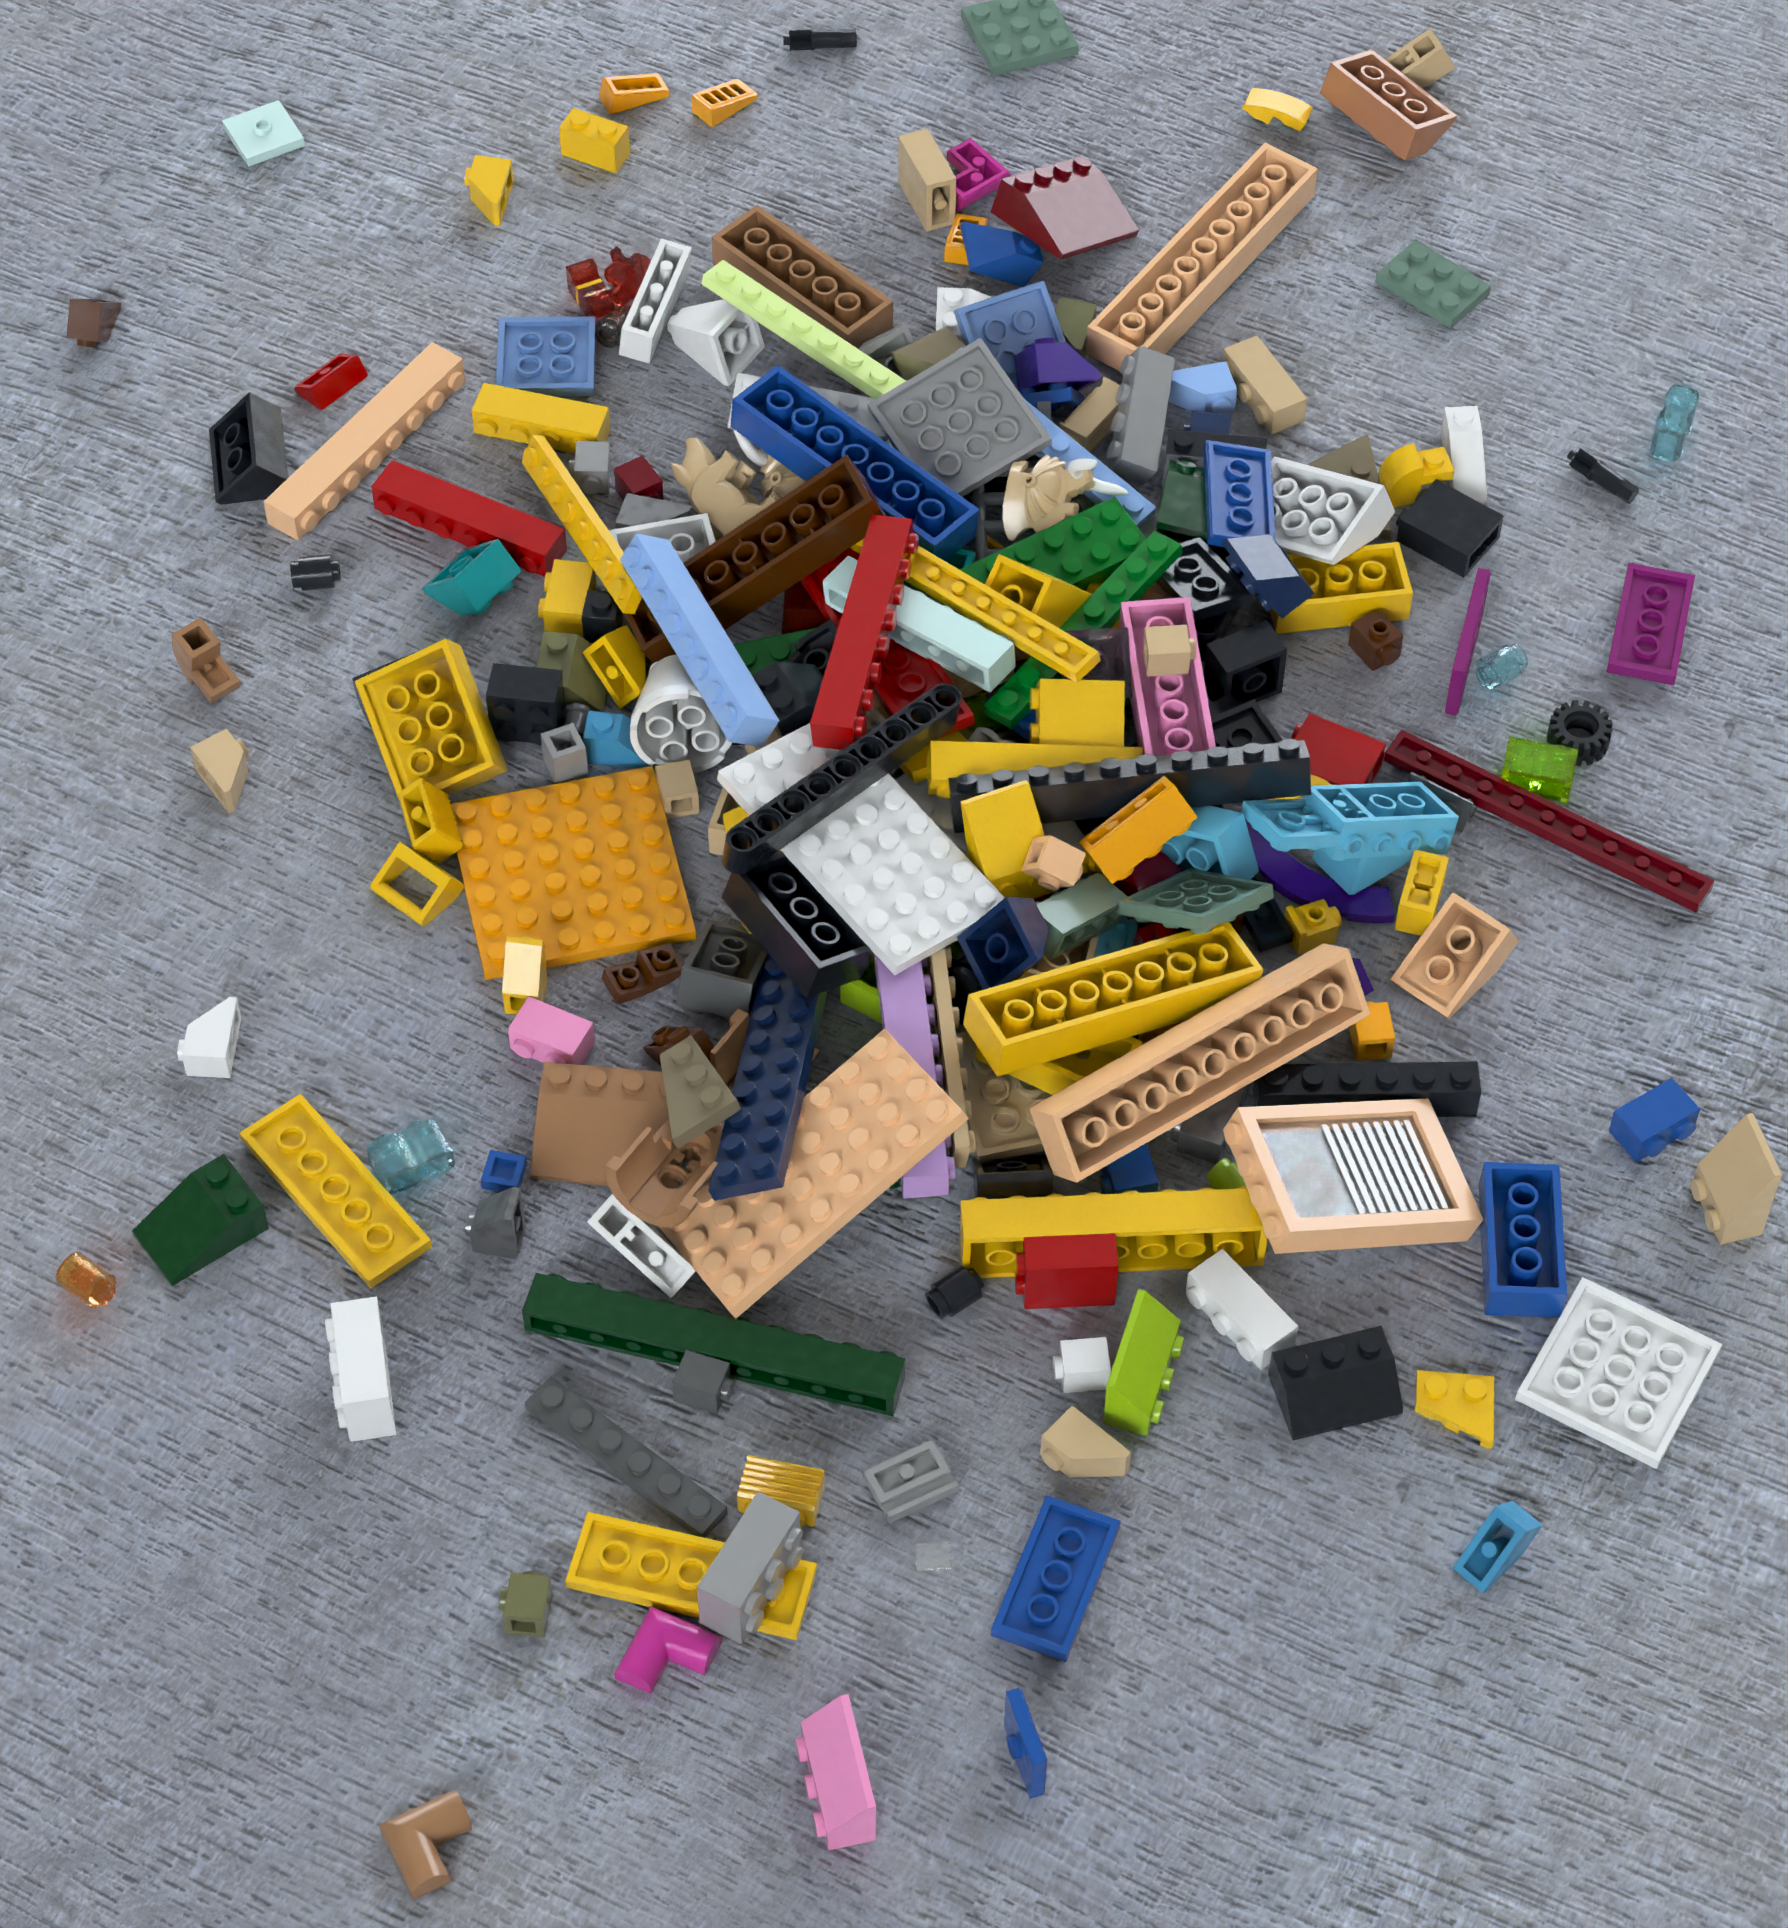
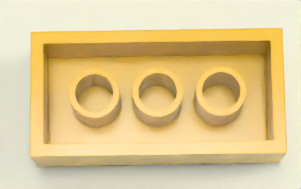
[1270,542,1413,634]

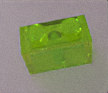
[1501,736,1578,803]

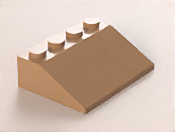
[530,1062,680,1189]

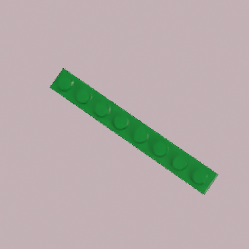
[984,530,1183,729]

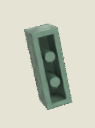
[1035,872,1128,960]

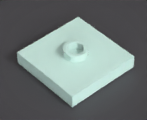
[222,100,305,167]

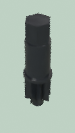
[783,29,857,51]
[1567,448,1639,504]

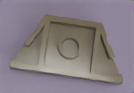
[1309,435,1392,539]

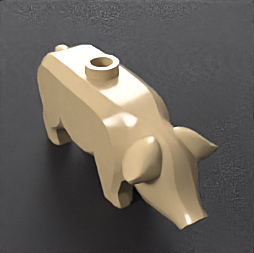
[671,438,782,540]

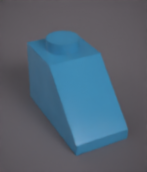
[583,711,655,770]
[1453,1501,1543,1593]

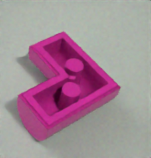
[947,138,1011,212]
[614,1606,722,1694]

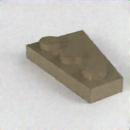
[660,1035,742,1149]

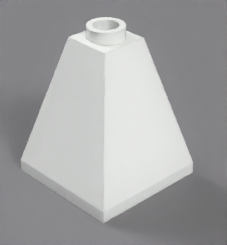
[667,299,765,386]

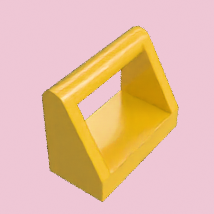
[370,841,464,927]

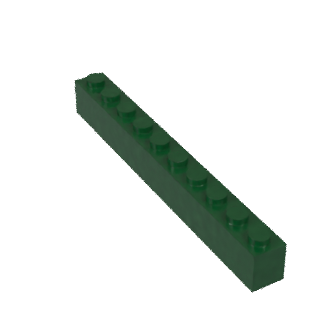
[522,1273,905,1417]

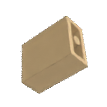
[898,128,956,232]

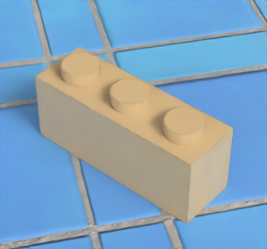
[1222,335,1307,435]

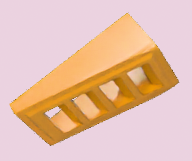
[599,73,670,114]
[691,79,758,128]
[944,214,987,266]

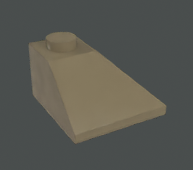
[891,326,965,381]

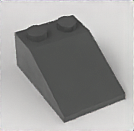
[676,919,768,1021]

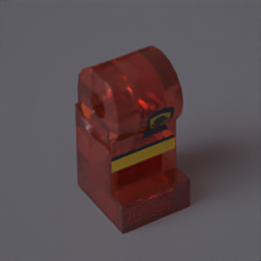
[566,258,615,319]

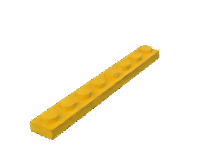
[521,435,642,614]

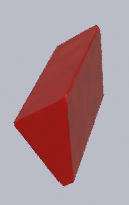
[294,353,368,410]

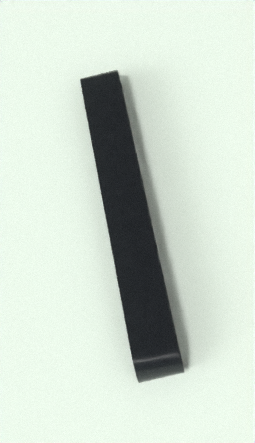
[722,684,962,874]

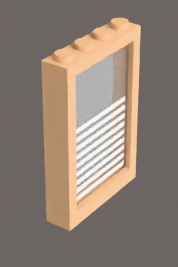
[1223,1098,1484,1254]

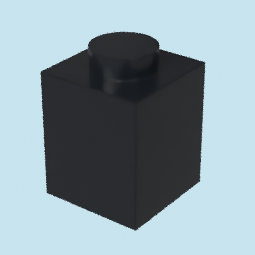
[582,590,623,643]

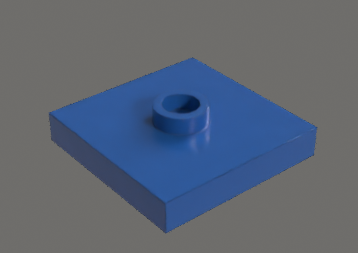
[1004,1688,1047,1799]

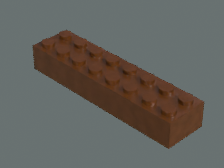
[624,455,886,663]

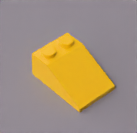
[960,780,1056,899]

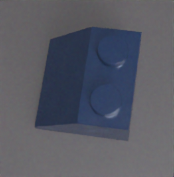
[957,897,1049,990]

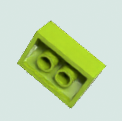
[1103,1289,1185,1436]

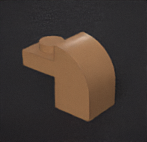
[172,617,240,704]

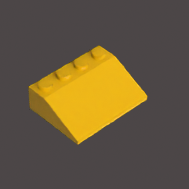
[355,639,508,796]

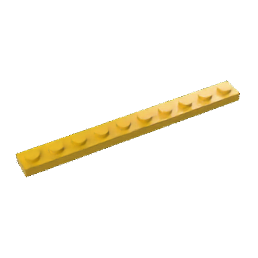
[850,539,1101,683]

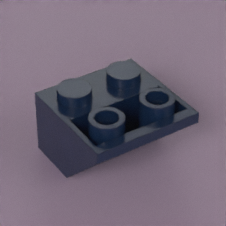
[1222,534,1314,619]

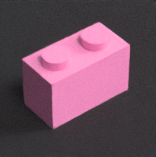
[508,996,595,1065]

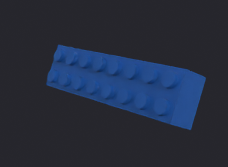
[730,365,979,561]

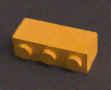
[1079,776,1198,884]

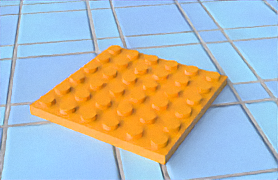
[450,766,696,980]

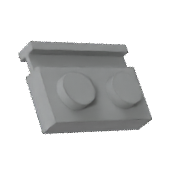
[863,1439,959,1524]

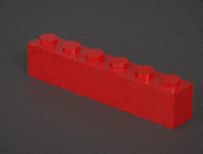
[371,460,567,577]

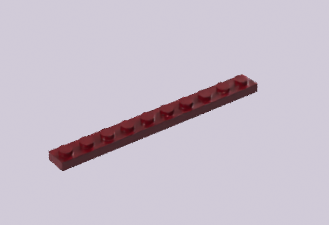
[1383,729,1715,913]

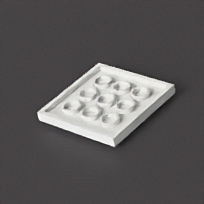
[1515,1277,1722,1469]

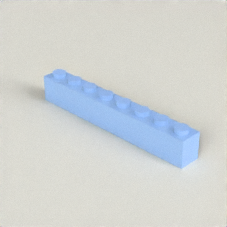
[620,533,779,747]

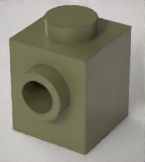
[499,1571,553,1638]

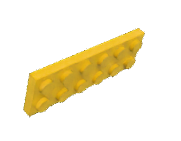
[239,1093,432,1289]
[565,1512,817,1640]

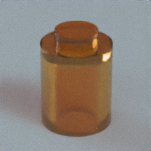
[56,1252,116,1308]

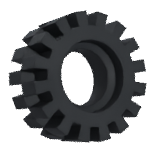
[1547,700,1613,766]

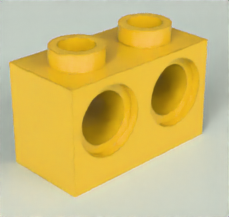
[1394,850,1449,936]

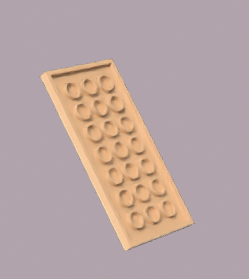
[659,1028,969,1319]

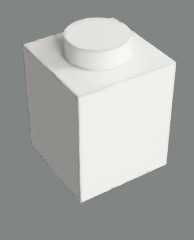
[1053,1337,1111,1393]

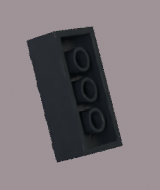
[721,851,873,998]

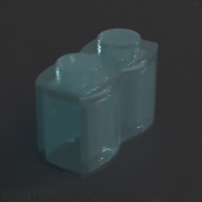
[1650,384,1699,462]
[366,1119,455,1194]

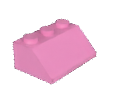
[795,1694,876,1851]

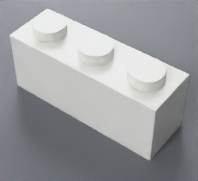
[1186,1249,1298,1370]

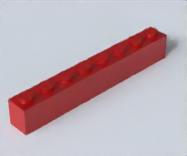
[810,515,919,750]

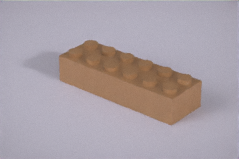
[712,205,893,349]

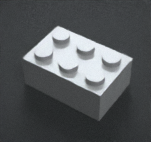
[697,1492,804,1644]

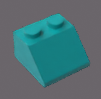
[422,539,522,616]

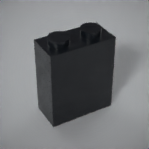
[1396,479,1504,578]

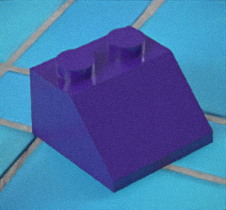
[1014,338,1101,392]

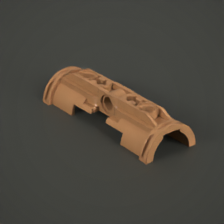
[605,1009,820,1227]

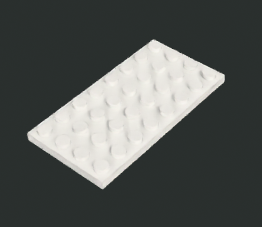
[717,723,1005,976]

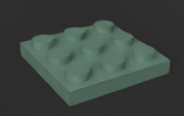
[961,0,1079,76]
[1119,868,1274,934]

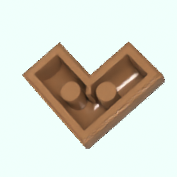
[379,1789,472,1900]

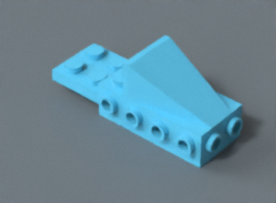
[1240,782,1459,895]

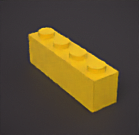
[471,383,611,453]

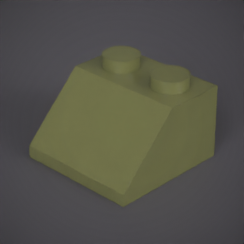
[536,631,608,712]

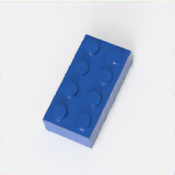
[1479,1162,1567,1318]

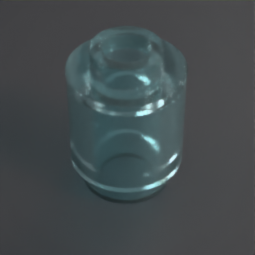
[1476,644,1528,690]

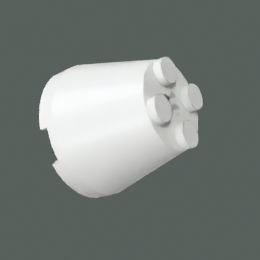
[630,654,732,773]

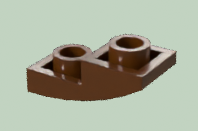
[602,943,683,1005]

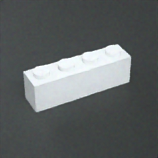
[619,238,692,364]

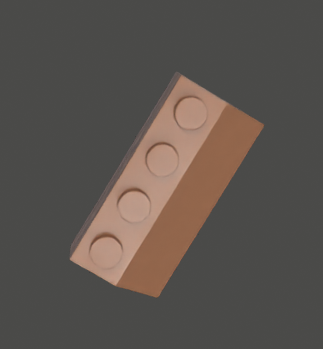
[1320,50,1457,161]

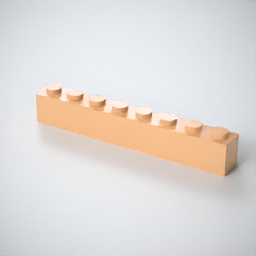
[264,342,465,541]

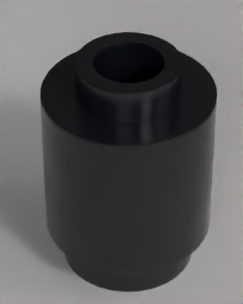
[290,554,341,591]
[925,1265,984,1319]

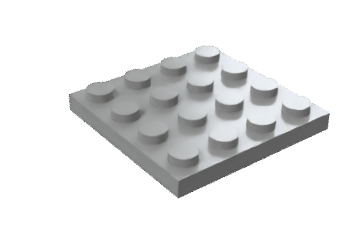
[867,338,1052,497]

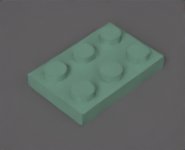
[1375,240,1491,329]

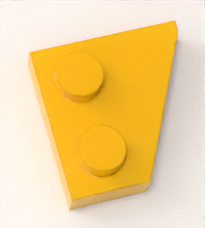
[1415,1370,1494,1449]

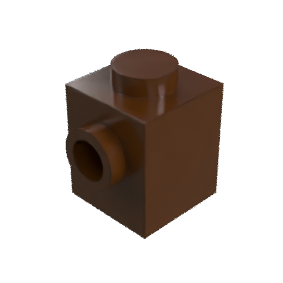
[1348,609,1403,671]

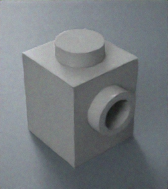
[569,441,611,494]
[541,723,588,784]

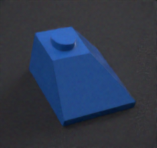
[960,222,1044,287]

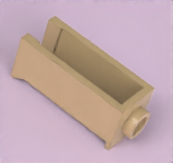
[1059,377,1120,453]

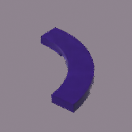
[1245,819,1395,923]

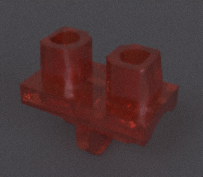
[603,246,651,308]

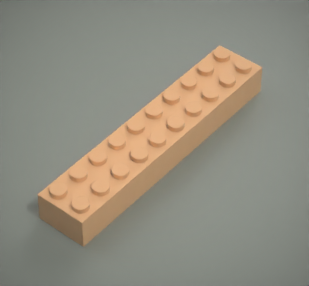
[1086,143,1318,371]
[1029,943,1370,1183]

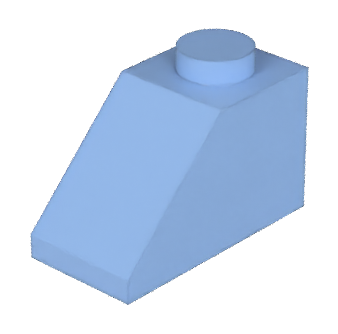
[1168,361,1237,414]

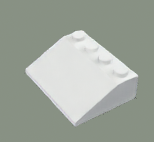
[1271,456,1395,565]

